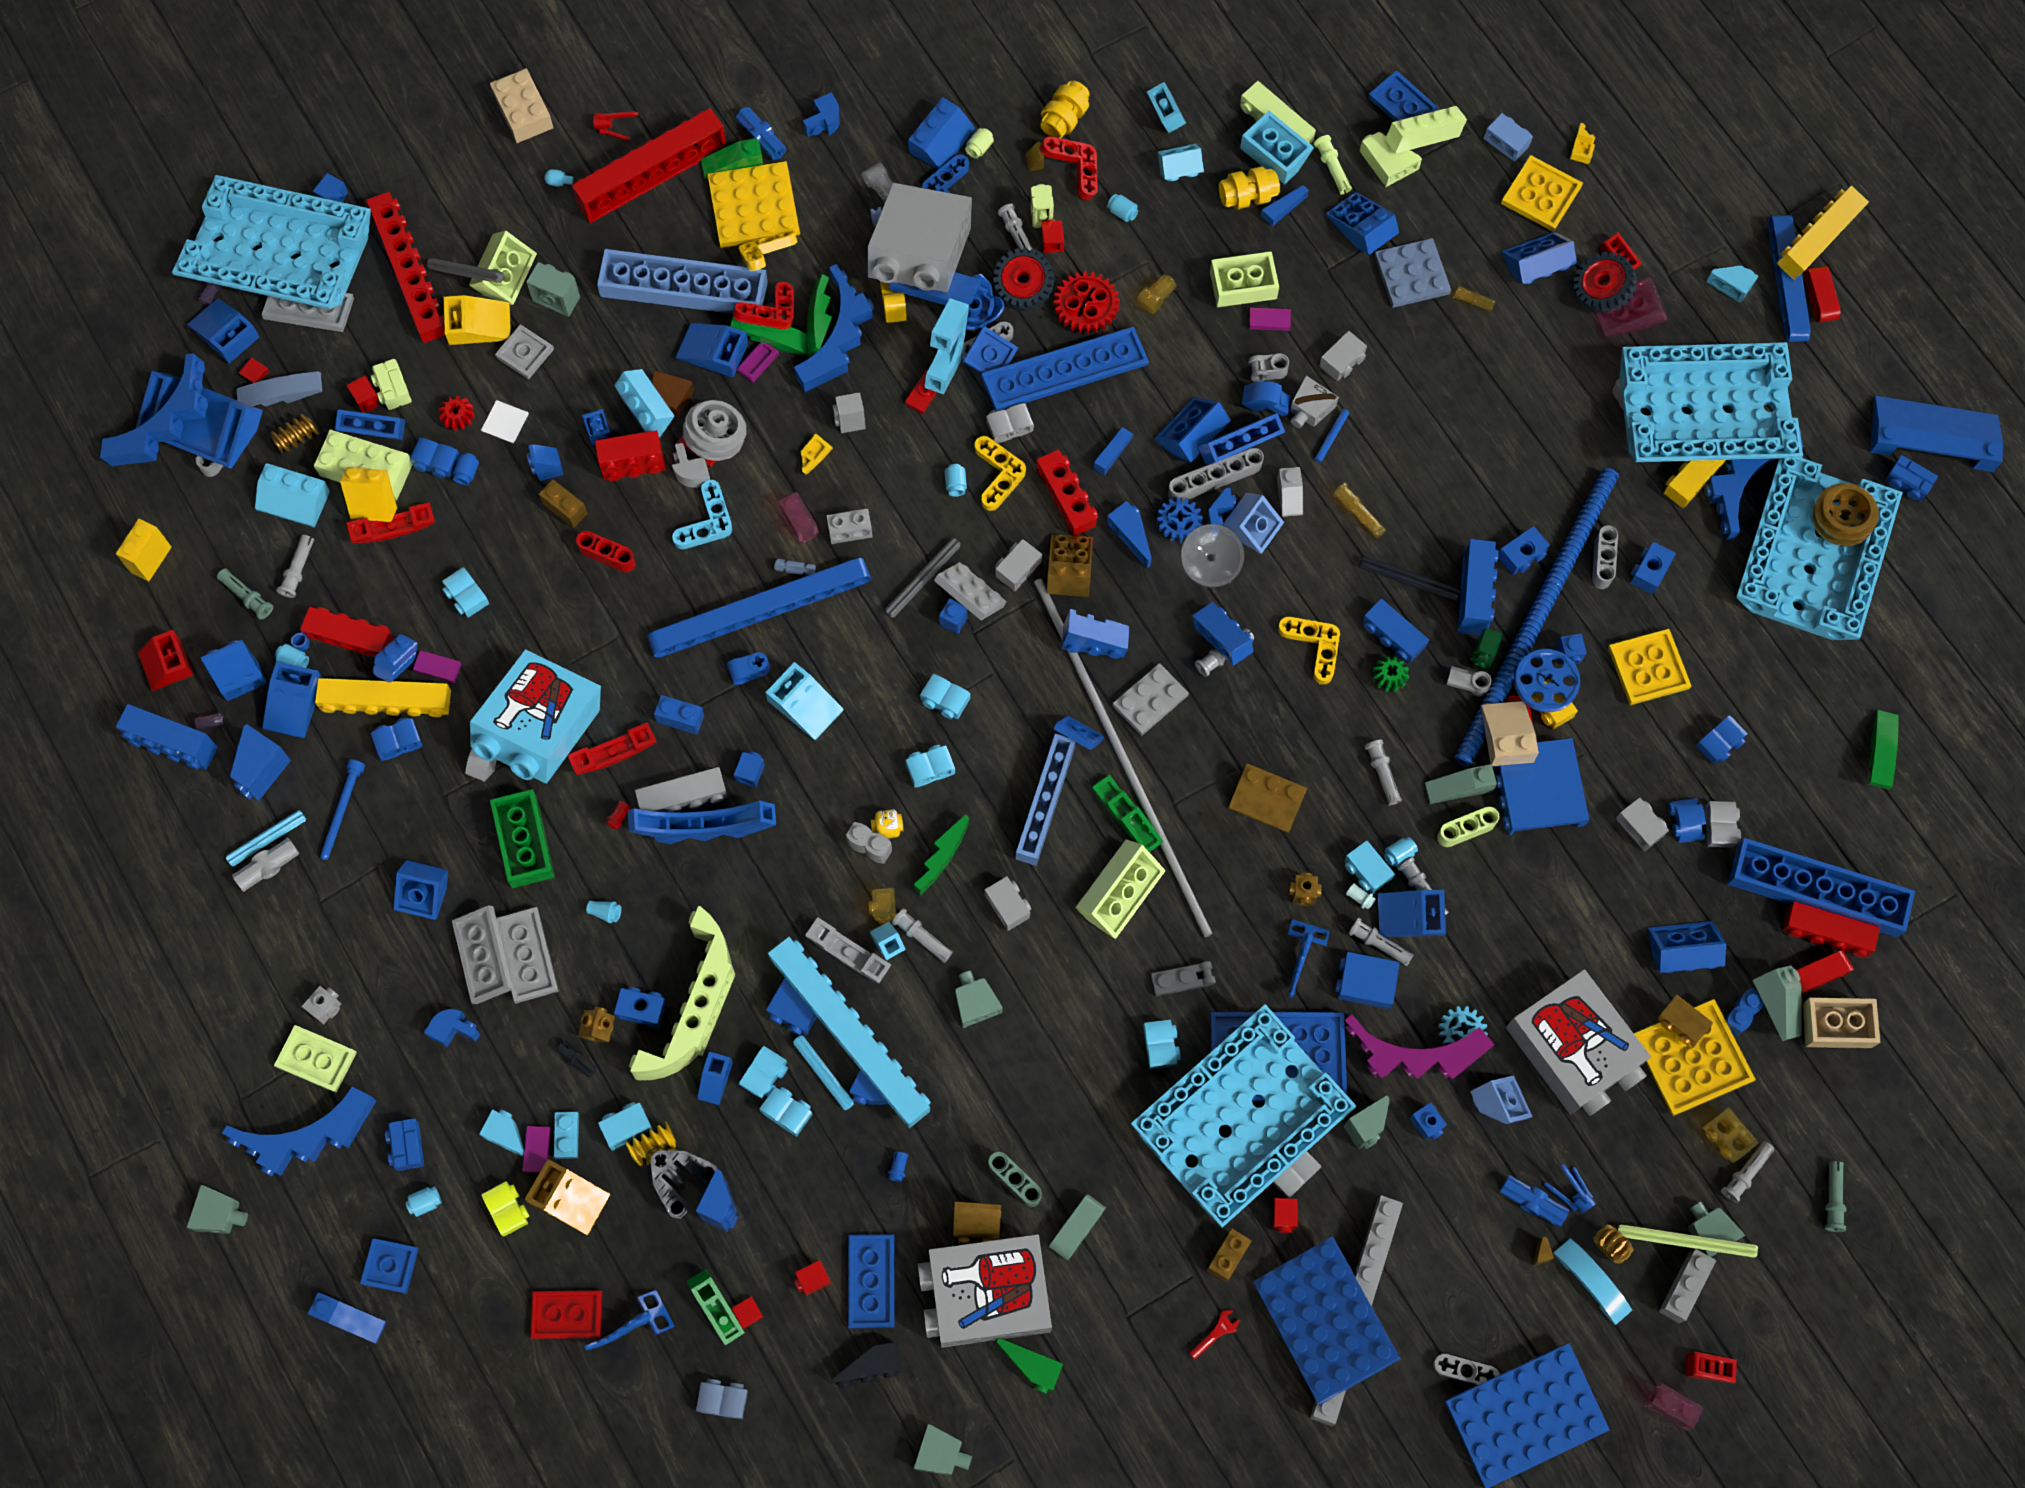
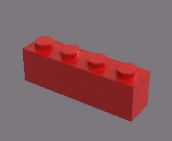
[300,607,394,657]
[1782,901,1880,958]

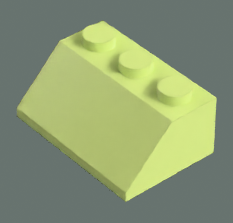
[469,231,537,305]

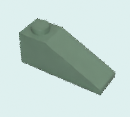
[1425,764,1497,804]

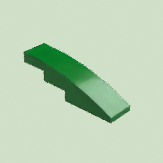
[807,274,832,357]
[730,317,809,357]
[1868,710,1899,790]
[1091,775,1164,852]
[914,815,969,896]

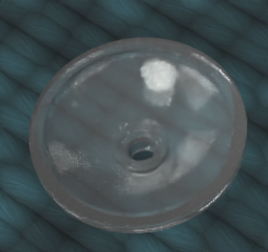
[1181,524,1244,587]

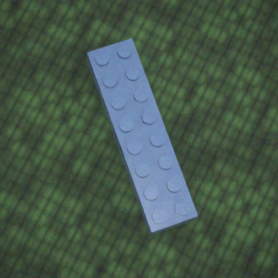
[597,249,768,316]

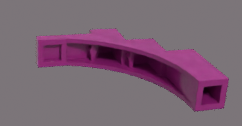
[1345,1015,1494,1079]

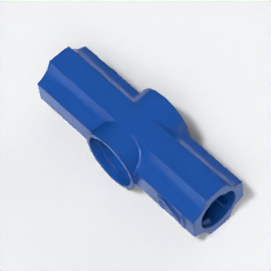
[736,107,786,160]
[1499,1175,1569,1228]

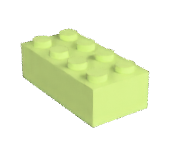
[314,430,413,500]

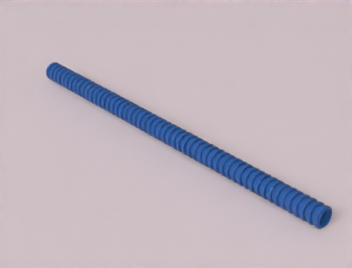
[1454,468,1619,767]

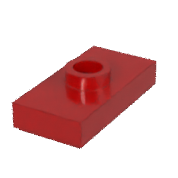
[905,370,937,414]

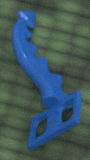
[1288,919,1330,998]
[584,1290,675,1351]

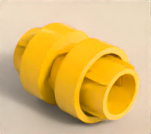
[1041,81,1089,138]
[1219,166,1280,210]

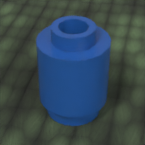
[453,453,479,485]

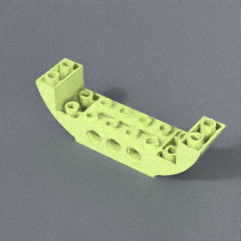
[629,906,735,1080]

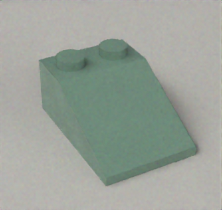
[1753,966,1802,1041]

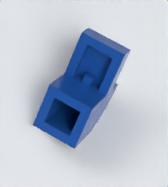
[803,92,840,137]
[1242,381,1291,416]
[424,1009,480,1048]

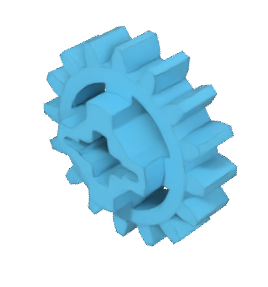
[1438,1006,1488,1045]

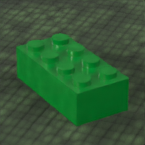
[490,789,555,888]

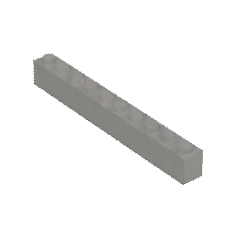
[1310,1195,1403,1426]

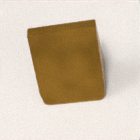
[1026,142,1044,171]
[1533,1237,1554,1266]

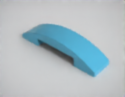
[1553,1238,1632,1325]

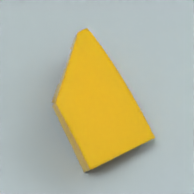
[1570,123,1595,164]
[801,434,833,475]

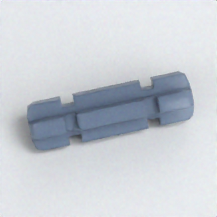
[774,559,816,576]

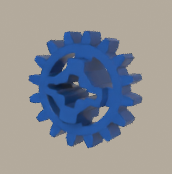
[1157,497,1203,543]

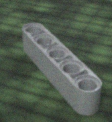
[1168,448,1264,502]

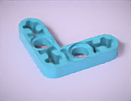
[672,480,732,549]

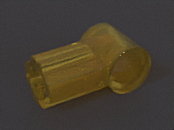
[1136,274,1177,314]

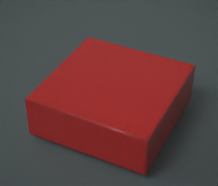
[239,358,269,384]
[732,1296,763,1329]

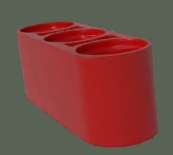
[1804,266,1841,323]
[576,531,636,572]
[1797,950,1854,994]

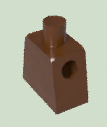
[652,371,694,417]

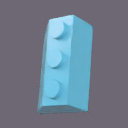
[1240,111,1314,185]
[614,369,674,437]
[255,463,330,527]

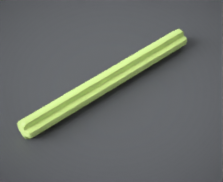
[1618,1225,1758,1258]

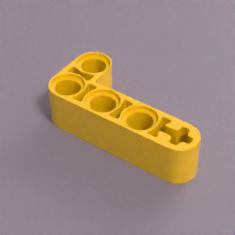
[880,281,906,323]

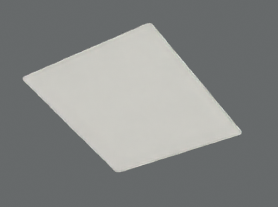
[481,401,529,443]

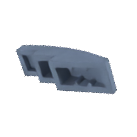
[237,371,322,407]

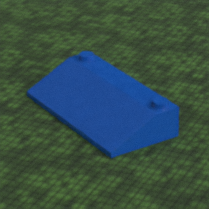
[135,371,263,468]
[1870,396,2003,472]

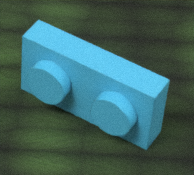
[554,1112,579,1159]

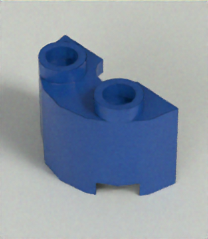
[1668,798,1706,843]

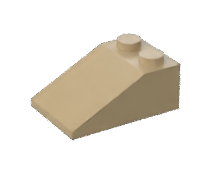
[1481,701,1539,766]

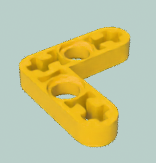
[739,230,797,271]
[975,436,1026,511]
[1278,617,1340,684]

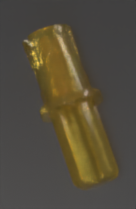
[1454,286,1495,311]

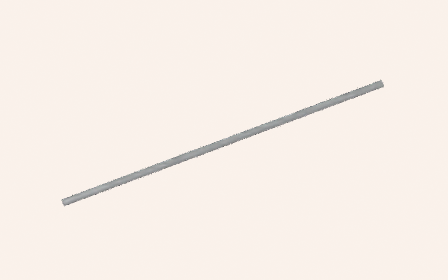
[1034,579,1212,937]

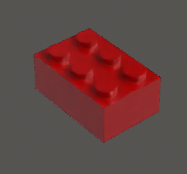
[595,430,666,481]

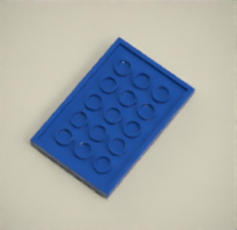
[1210,1012,1347,1102]
[1253,1237,1401,1405]
[1444,1343,1609,1488]

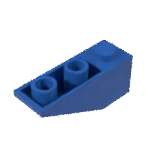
[582,409,611,445]

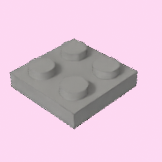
[495,324,554,379]

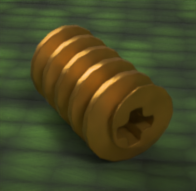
[270,414,319,454]

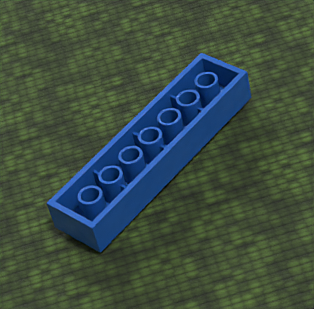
[1727,838,1915,938]

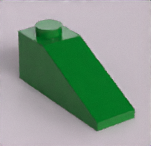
[701,138,763,178]
[687,1269,745,1345]
[997,1338,1063,1394]

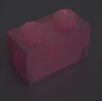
[778,492,819,545]
[1645,1383,1704,1431]

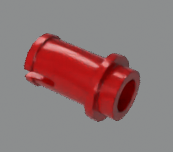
[606,801,631,830]

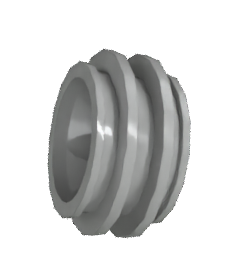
[683,400,746,461]

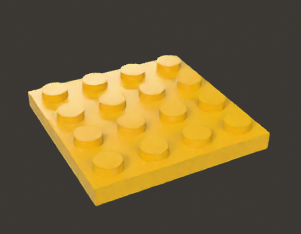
[708,161,800,248]
[1634,999,1756,1116]

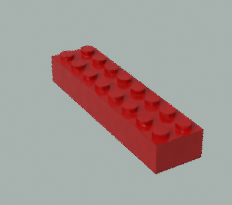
[572,108,727,223]

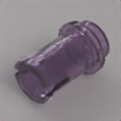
[198,282,221,306]
[195,712,224,731]

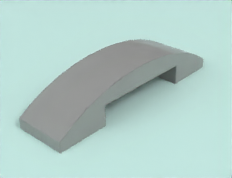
[805,917,891,984]

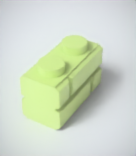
[1030,184,1054,228]
[371,359,412,410]

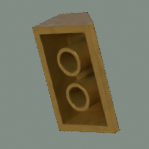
[1228,763,1307,834]

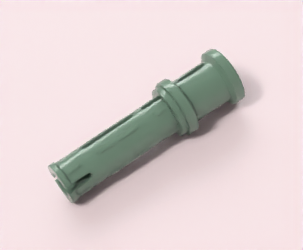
[217,569,273,619]
[1825,1161,1846,1232]

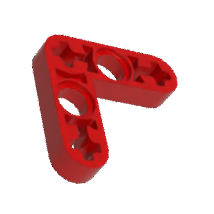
[1040,137,1098,200]
[733,282,794,329]

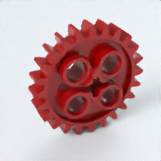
[1054,271,1120,334]

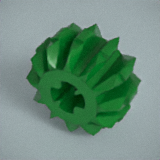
[1373,656,1409,692]

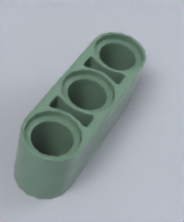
[988,1152,1042,1207]
[1049,1194,1106,1261]

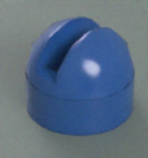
[291,633,310,652]

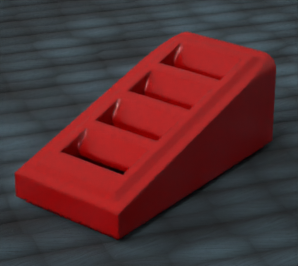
[1598,232,1642,270]
[1686,1352,1737,1383]

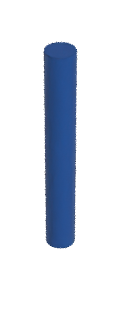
[1314,409,1349,463]

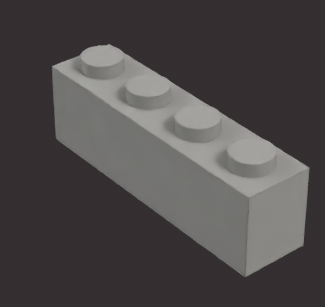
[635,767,728,813]

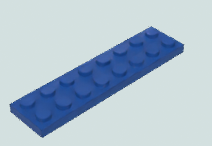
[981,327,1149,411]

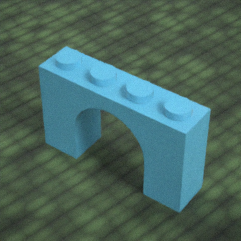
[925,298,969,394]

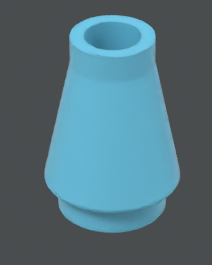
[587,901,621,923]

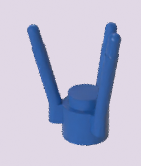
[1544,1164,1596,1214]

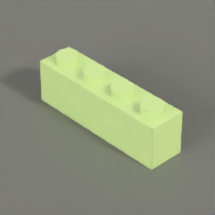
[1240,81,1316,144]
[1385,106,1467,154]

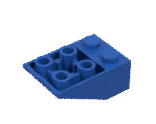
[1326,192,1399,255]
[187,298,259,363]
[676,323,748,378]
[201,640,268,701]
[262,662,323,739]
[1378,890,1446,937]

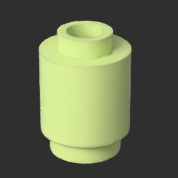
[965,128,994,159]

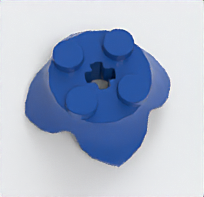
[945,273,1004,330]

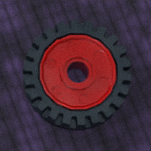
[993,248,1054,311]
[1574,252,1637,314]

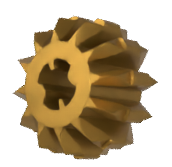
[1593,1225,1633,1264]

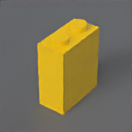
[340,467,397,522]
[116,519,171,582]

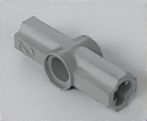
[232,838,300,891]

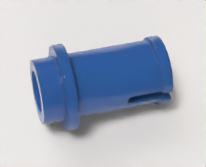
[887,1152,908,1182]

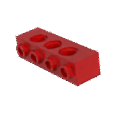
[1036,450,1098,536]

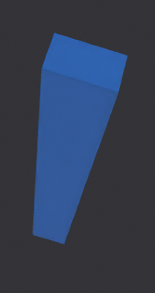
[1261,185,1309,227]
[1094,427,1133,476]

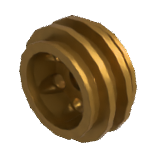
[1812,483,1879,547]

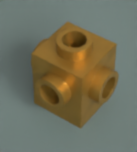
[1289,873,1322,906]
[578,1007,615,1042]

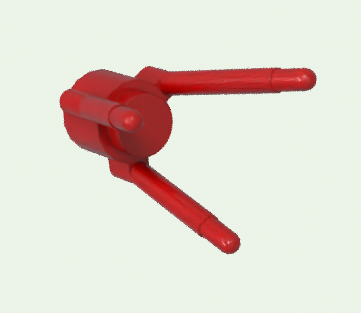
[593,111,638,141]

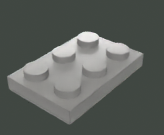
[934,562,1006,620]
[1113,663,1189,736]

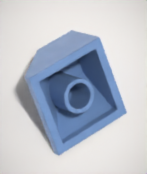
[1470,1076,1532,1124]

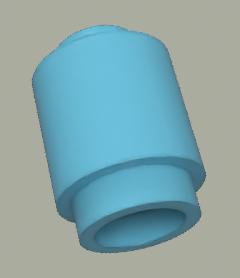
[1107,194,1138,222]
[944,464,967,497]
[275,644,309,668]
[1384,837,1418,867]
[405,1187,442,1217]

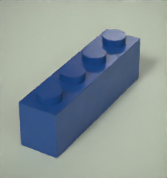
[1198,413,1285,465]

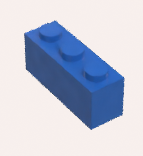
[335,410,405,440]
[1362,598,1429,664]
[1192,602,1254,666]

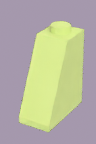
[1360,132,1422,187]

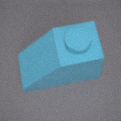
[1706,266,1758,303]
[480,1109,525,1157]

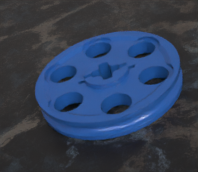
[1514,649,1580,712]

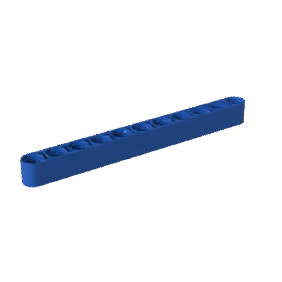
[647,558,871,658]

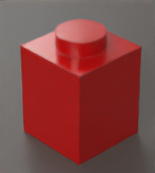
[1041,219,1064,253]
[347,376,381,413]
[1272,1198,1298,1233]
[794,1260,831,1296]

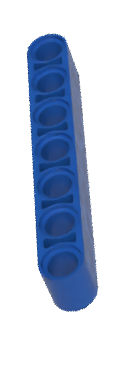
[1768,215,1811,342]

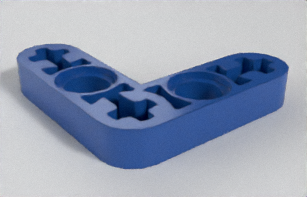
[922,155,969,193]

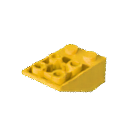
[444,295,511,345]

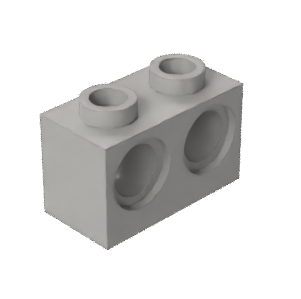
[827,509,872,544]

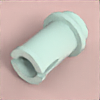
[1346,883,1375,909]

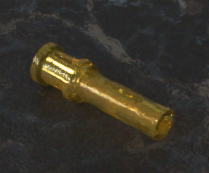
[1333,483,1387,539]

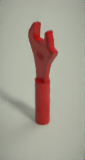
[1189,1310,1240,1360]

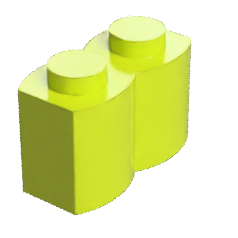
[482,1182,529,1237]

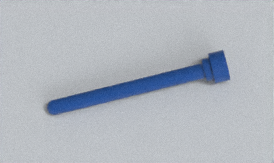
[320,759,365,860]

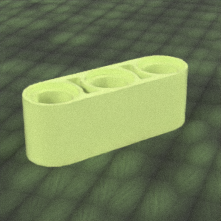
[1437,807,1499,847]

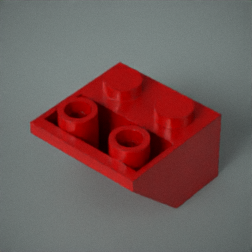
[138,630,193,691]

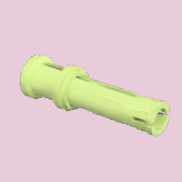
[1314,135,1352,194]

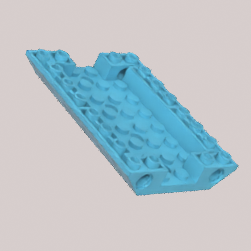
[172,175,371,309]
[1620,343,1803,462]
[1736,458,1903,640]
[1131,1004,1356,1227]

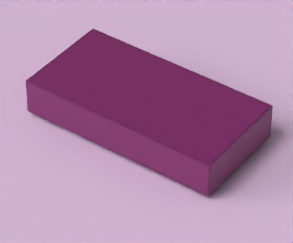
[1249,308,1291,331]
[737,342,779,383]
[413,651,462,683]
[523,1126,551,1173]

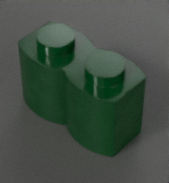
[1470,628,1502,671]

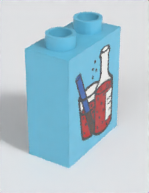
[470,649,601,784]

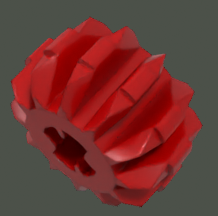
[439,395,475,432]

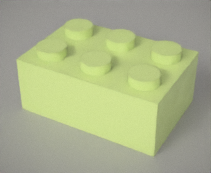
[1210,252,1279,307]

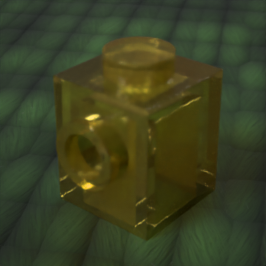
[868,888,896,923]

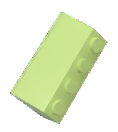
[1076,840,1165,939]

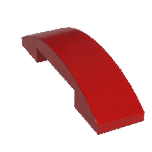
[346,502,435,543]
[567,722,656,775]

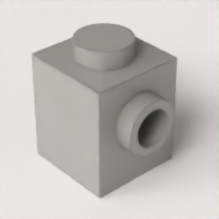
[302,986,341,1025]

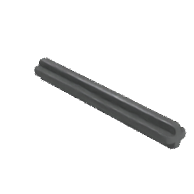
[427,258,504,283]
[885,538,960,618]

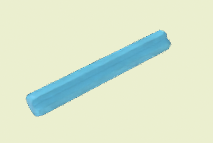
[226,810,306,866]
[793,1035,854,1110]

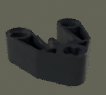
[646,1147,718,1218]

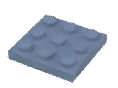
[1374,238,1451,308]

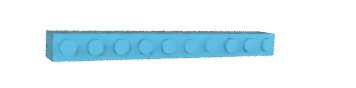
[768,937,931,1128]

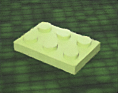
[274,1025,357,1093]

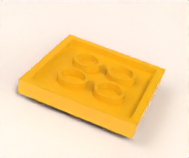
[1501,155,1583,232]
[1608,629,1691,705]

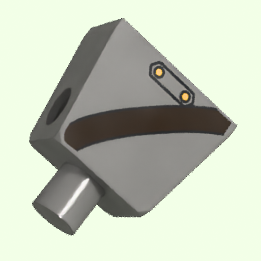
[1290,376,1339,428]

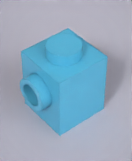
[870,922,906,960]

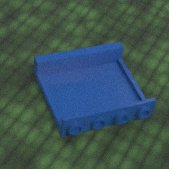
[1492,738,1589,835]

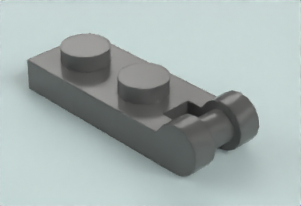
[1151,961,1216,997]

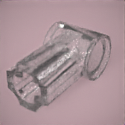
[862,162,893,202]

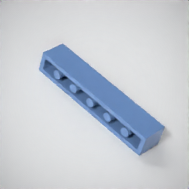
[1016,734,1076,866]

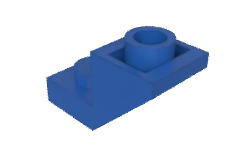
[1207,488,1236,537]

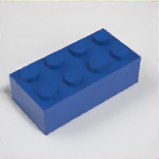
[1457,539,1499,635]
[116,704,218,770]

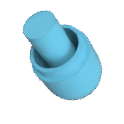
[544,169,573,187]

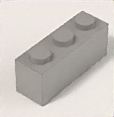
[1659,1249,1716,1323]

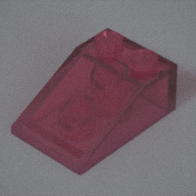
[1597,277,1669,338]

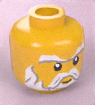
[871,809,903,838]

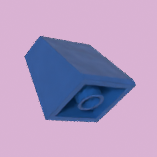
[230,724,291,801]

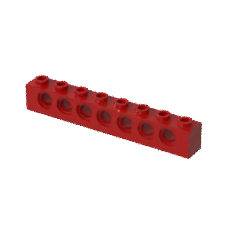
[367,192,445,343]

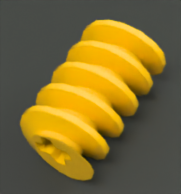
[625,1122,676,1166]

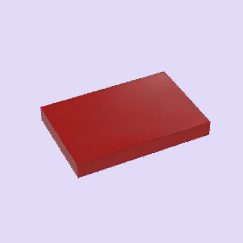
[531,1291,602,1339]

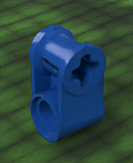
[727,652,770,685]

